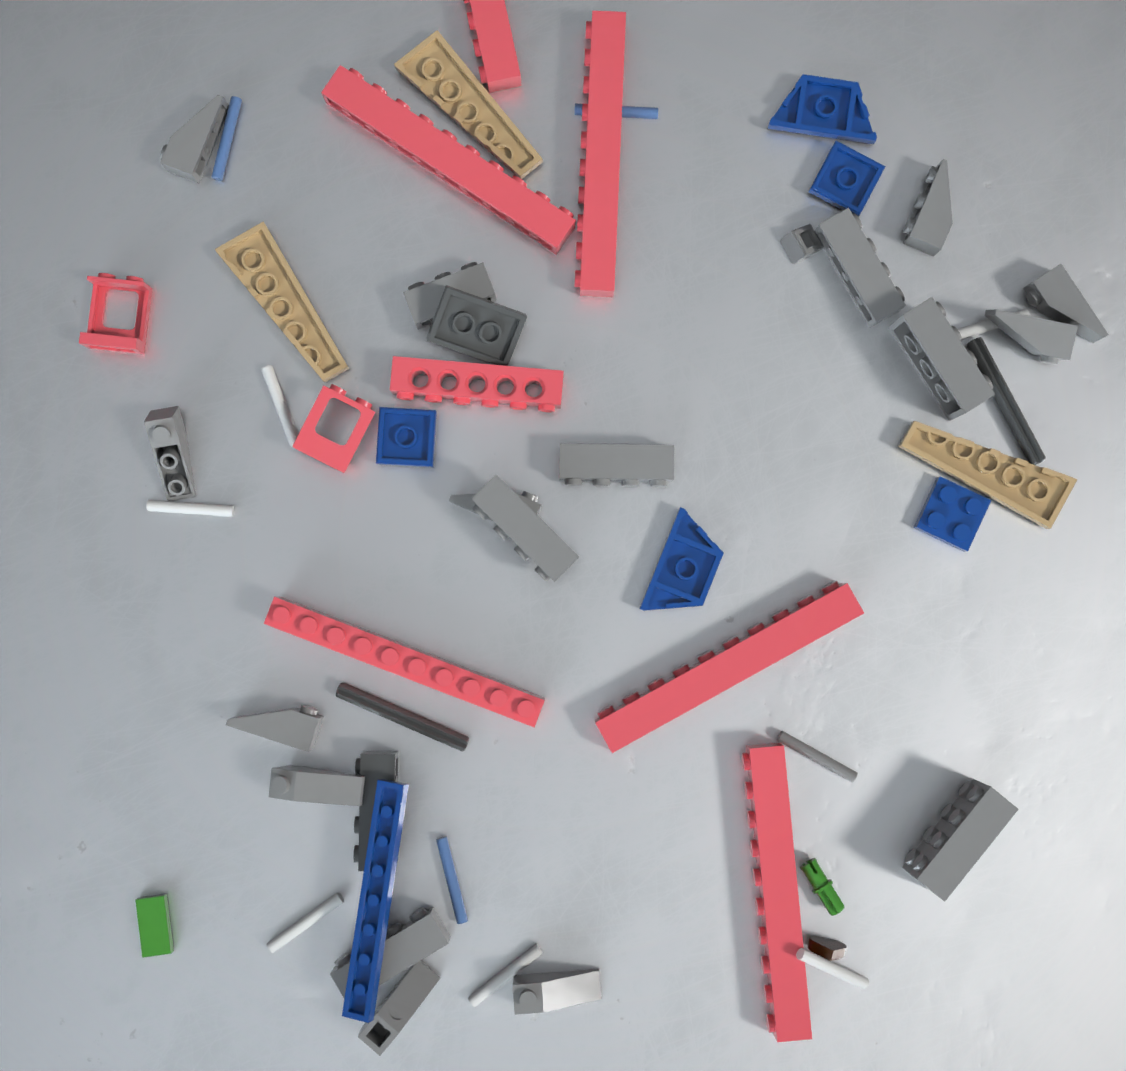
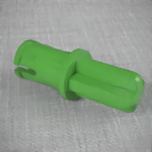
[800,858,844,916]

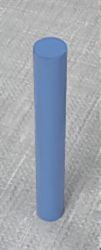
[211,96,242,181]
[574,103,658,119]
[436,836,468,924]

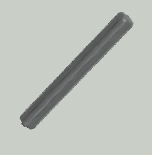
[967,337,1046,465]
[336,683,469,751]

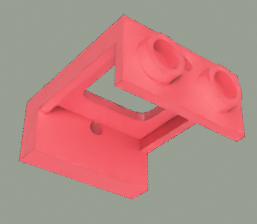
[79,273,153,354]
[292,384,375,473]

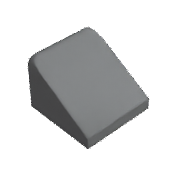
[780,224,823,264]

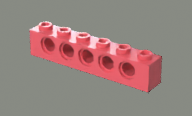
[390,356,564,413]

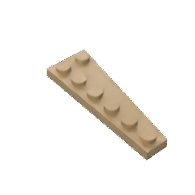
[394,30,543,179]
[215,222,349,382]
[898,421,1077,529]

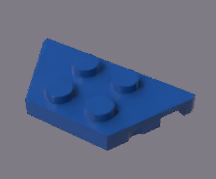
[768,74,877,144]
[639,507,724,611]

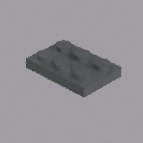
[426,285,527,366]

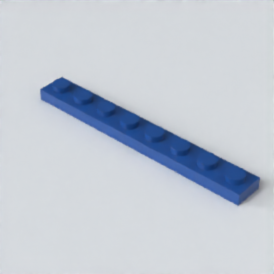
[342,779,409,1023]

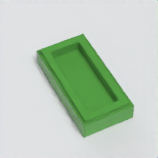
[135,894,174,958]

